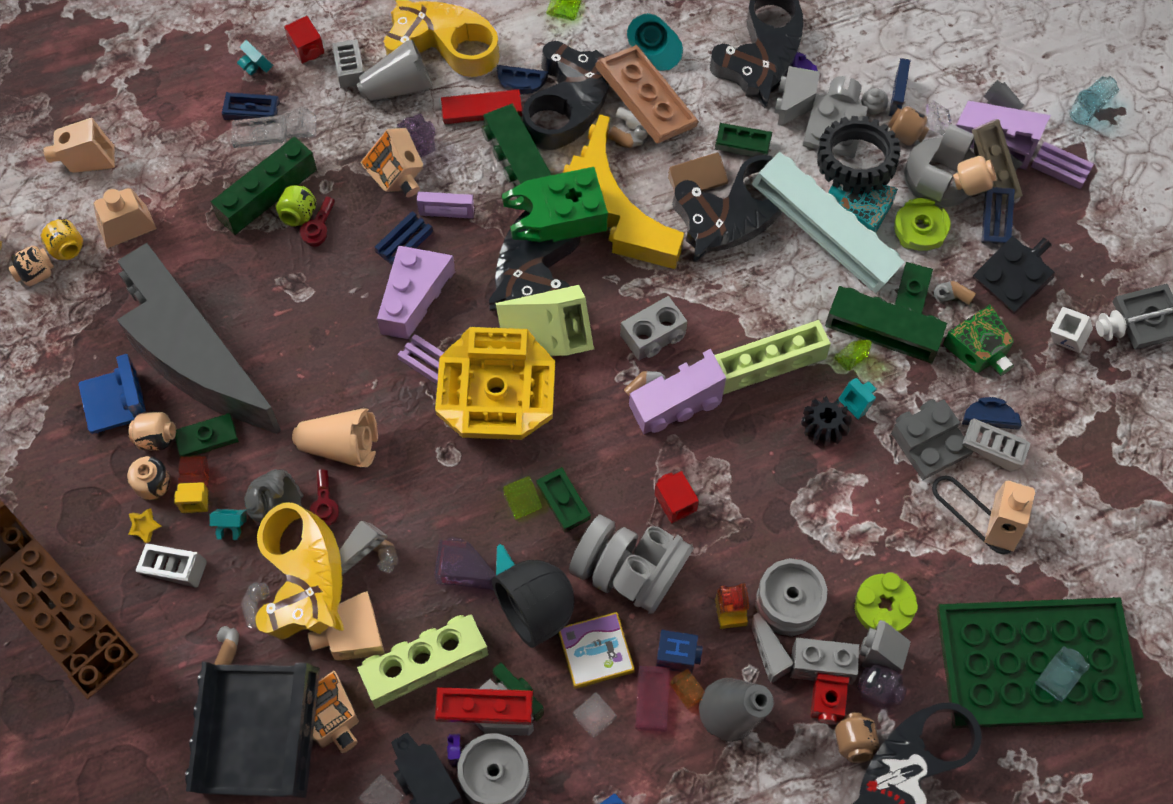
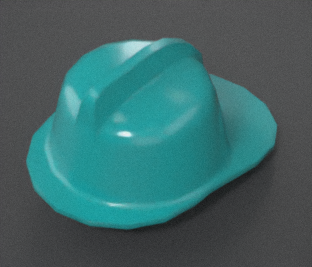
[627,13,683,71]

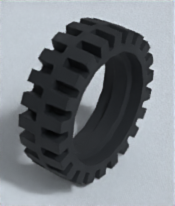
[817,116,901,193]

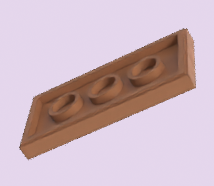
[595,45,699,144]

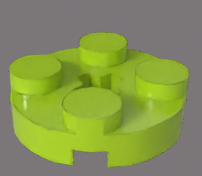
[894,198,951,251]
[855,572,918,633]

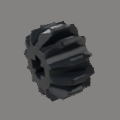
[801,395,852,447]

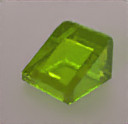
[546,0,582,21]
[834,340,872,371]
[503,476,542,520]

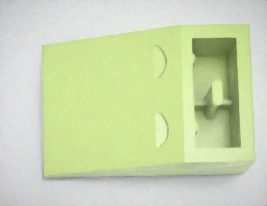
[495,285,594,356]

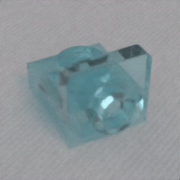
[1035,646,1090,702]

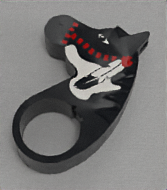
[852,702,982,804]

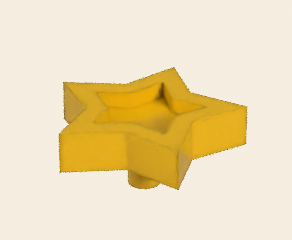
[128,508,162,543]

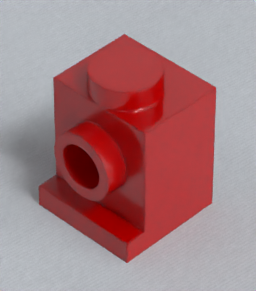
[810,673,849,725]

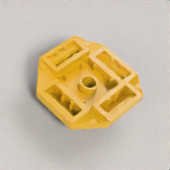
[435,327,555,440]

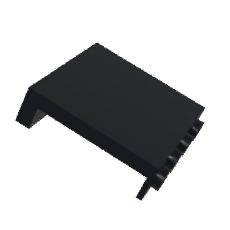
[185,662,320,798]

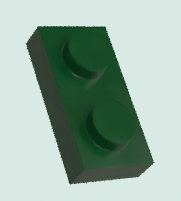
[536,467,591,533]

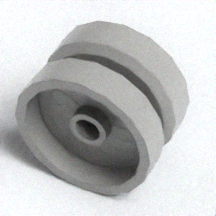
[569,514,639,593]
[755,558,827,636]
[458,733,530,804]

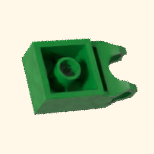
[502,167,608,242]

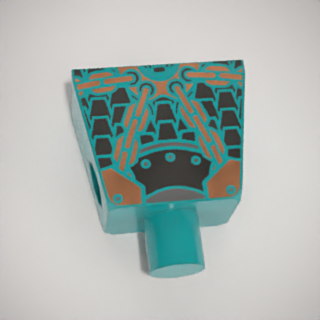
[828,184,898,233]

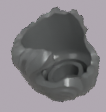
[244,469,303,523]

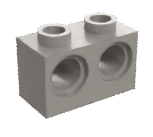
[620,296,687,361]
[790,638,859,685]

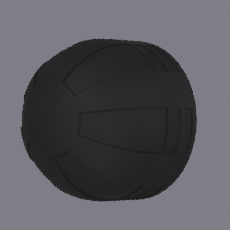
[492,560,574,648]

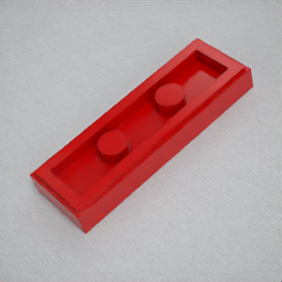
[441,89,522,124]
[435,688,533,725]

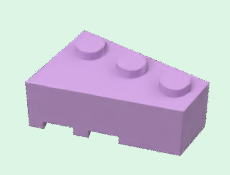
[629,349,726,434]

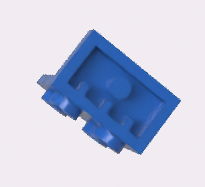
[79,354,146,434]

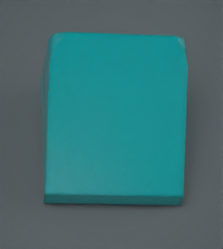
[496,544,515,575]

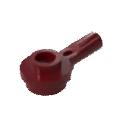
[300,197,335,247]
[309,469,339,526]

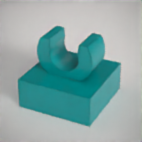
[237,40,273,76]
[838,378,877,419]
[210,509,247,540]

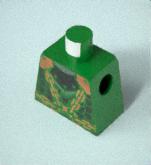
[943,305,1014,376]

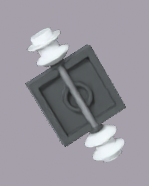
[1096,284,1173,350]

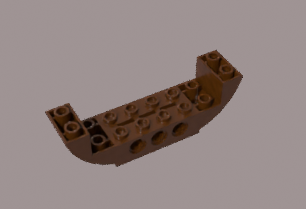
[0,499,139,700]

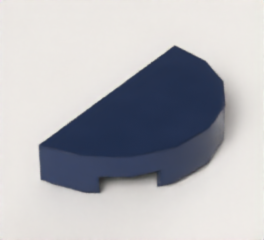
[497,65,548,95]
[962,397,1022,430]

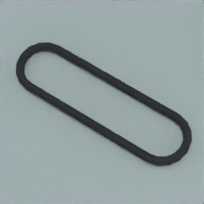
[932,475,1012,554]

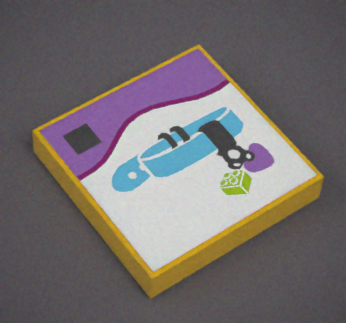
[559,612,634,689]

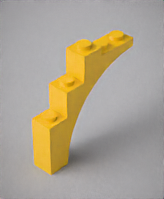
[563,114,684,270]

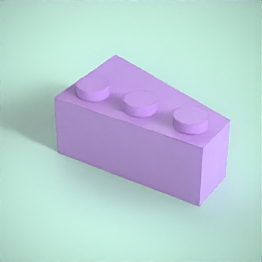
[956,101,1051,170]
[377,246,455,339]

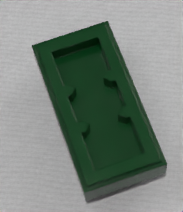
[715,123,772,157]
[894,262,933,314]
[175,413,239,460]
[493,662,544,722]

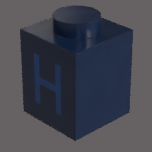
[656,630,703,674]

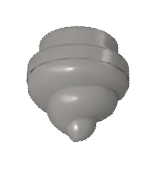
[861,88,888,115]

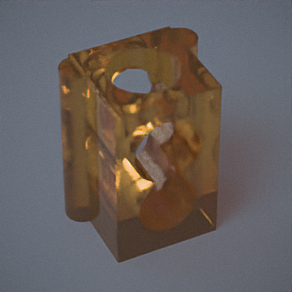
[669,669,705,710]

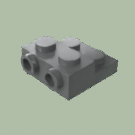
[891,399,974,481]

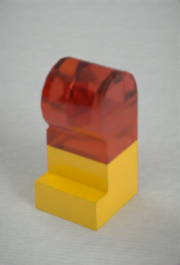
[175,456,209,513]
[715,583,749,629]

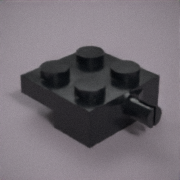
[973,236,1055,315]

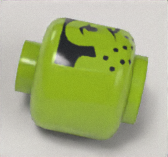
[276,185,316,226]

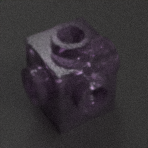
[397,113,437,158]

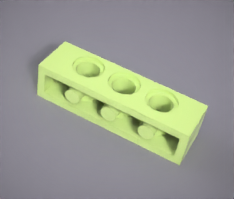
[714,320,831,394]
[357,614,488,709]

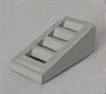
[332,39,364,88]
[962,419,1031,472]
[339,521,387,575]
[136,543,207,587]
[751,612,794,683]

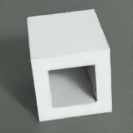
[1050,307,1093,353]

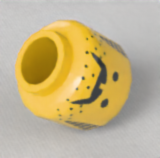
[40,219,83,260]

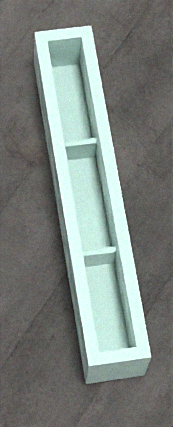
[752,151,905,294]

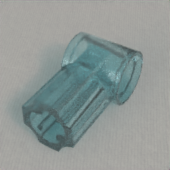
[1069,76,1120,124]

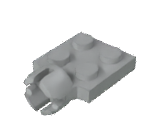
[802,76,868,158]

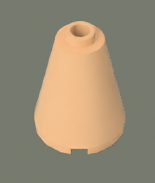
[292,409,378,467]

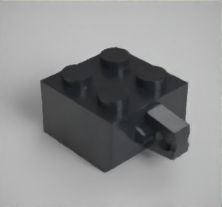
[391,733,463,804]

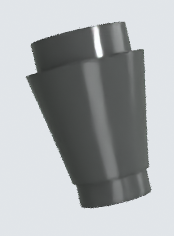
[983,80,1024,110]

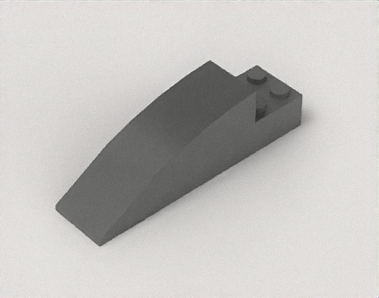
[117,243,281,434]

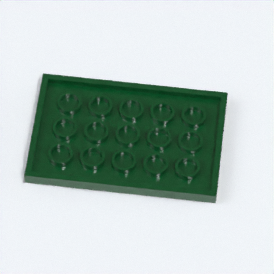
[936,597,1144,729]

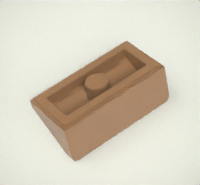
[668,152,728,192]

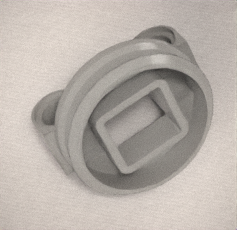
[904,124,976,207]
[613,526,694,614]

